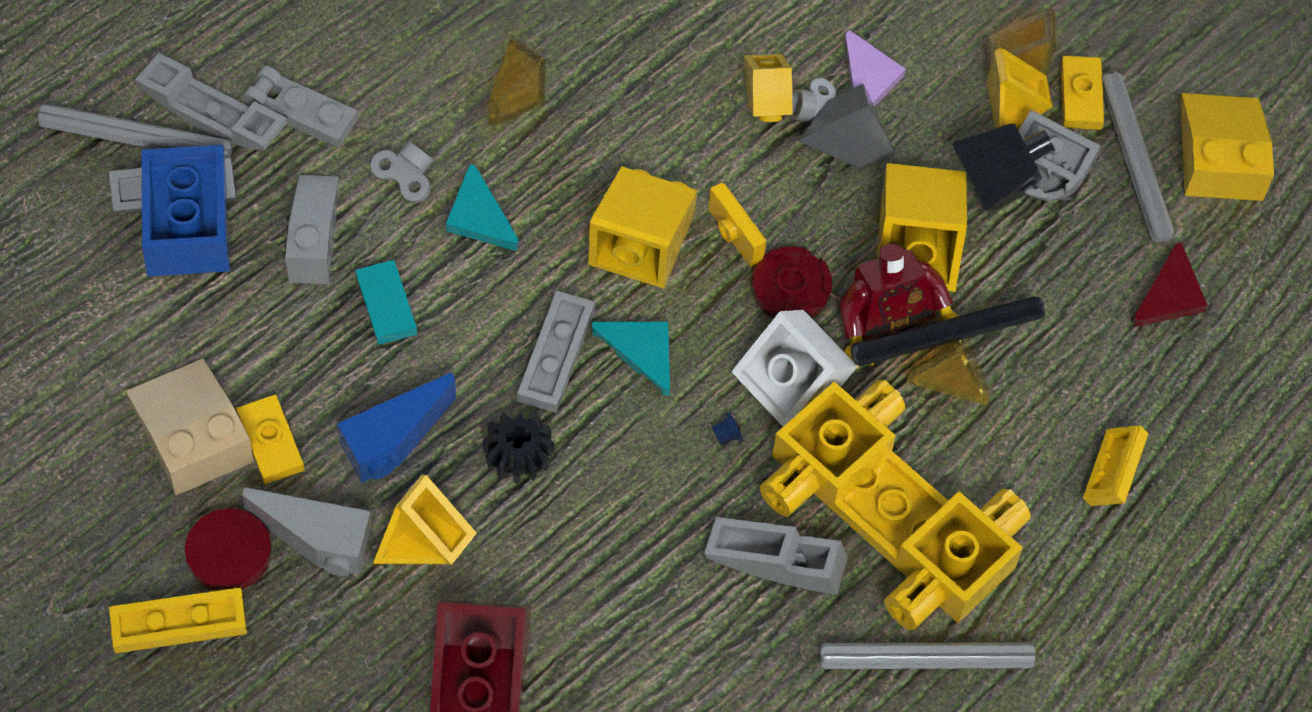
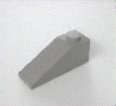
[285,175,340,284]
[242,487,373,576]

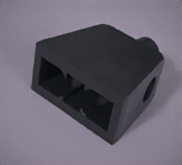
[952,123,1056,217]

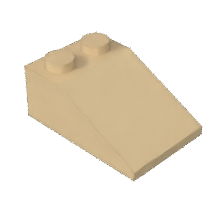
[126,358,254,496]

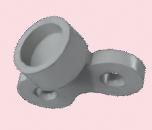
[789,78,836,122]
[371,141,434,203]

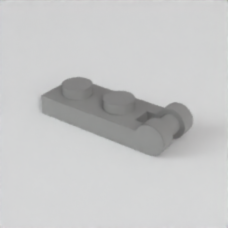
[242,66,359,148]

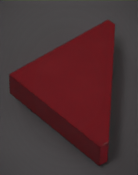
[1132,243,1207,328]

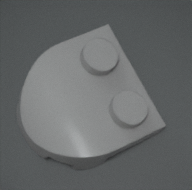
[1019,110,1101,201]

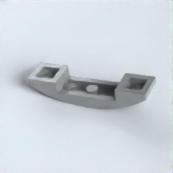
[135,53,288,150]

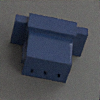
[712,412,743,445]

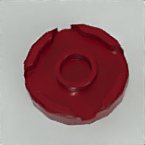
[751,246,832,318]
[184,508,272,591]

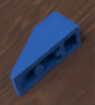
[337,372,456,483]

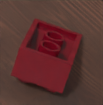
[430,600,531,712]

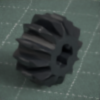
[483,409,555,484]

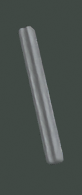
[1102,72,1174,243]
[38,104,232,158]
[819,642,1036,669]

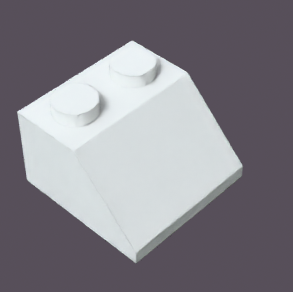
[731,310,858,426]

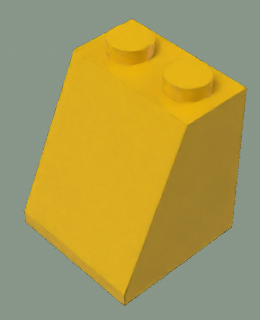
[877,163,967,292]
[588,166,698,289]

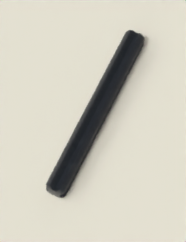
[851,296,1045,366]

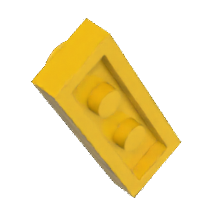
[109,588,247,654]

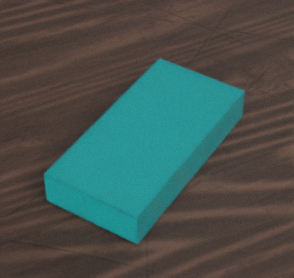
[355,260,417,345]

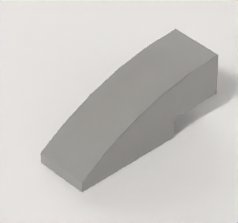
[704,517,848,595]

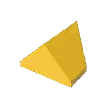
[987,47,1053,131]
[373,475,477,565]

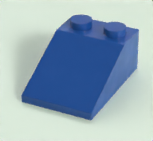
[142,145,230,276]

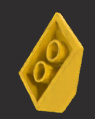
[1180,93,1274,201]

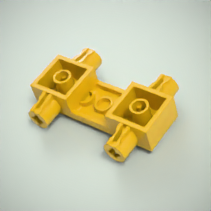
[760,380,1031,631]

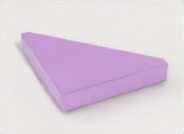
[844,30,906,107]

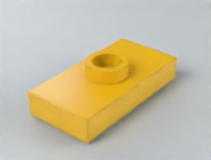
[1060,56,1104,130]
[708,182,767,269]
[236,394,305,485]
[1083,425,1149,506]

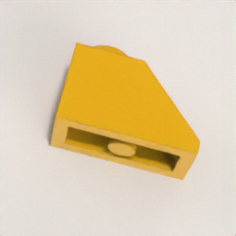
[743,54,793,122]

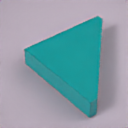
[446,164,519,251]
[592,322,670,396]

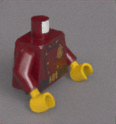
[840,244,960,369]

